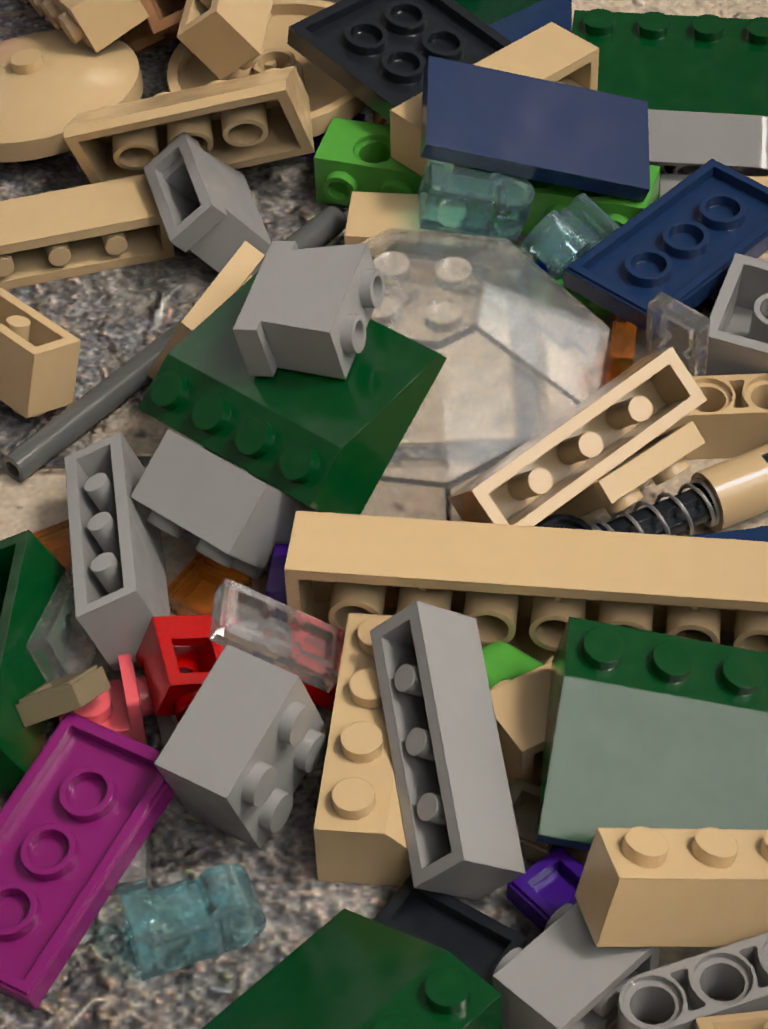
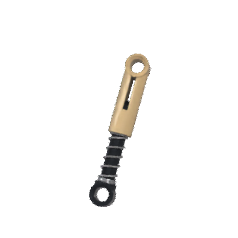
[535,444,768,536]

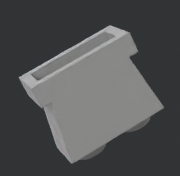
[143,132,271,273]
[233,241,385,380]

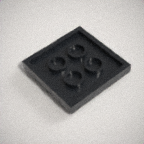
[287,0,512,122]

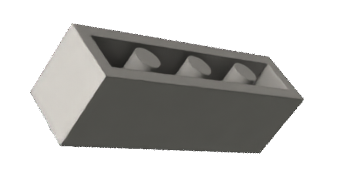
[64,432,171,671]
[370,601,526,900]

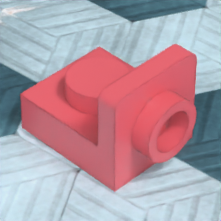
[59,653,156,744]

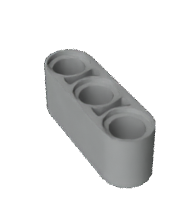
[648,109,768,182]
[617,932,768,1029]

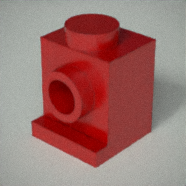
[135,614,226,723]

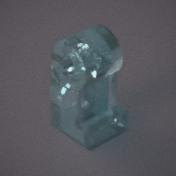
[418,159,535,241]
[520,193,620,281]
[117,864,266,981]

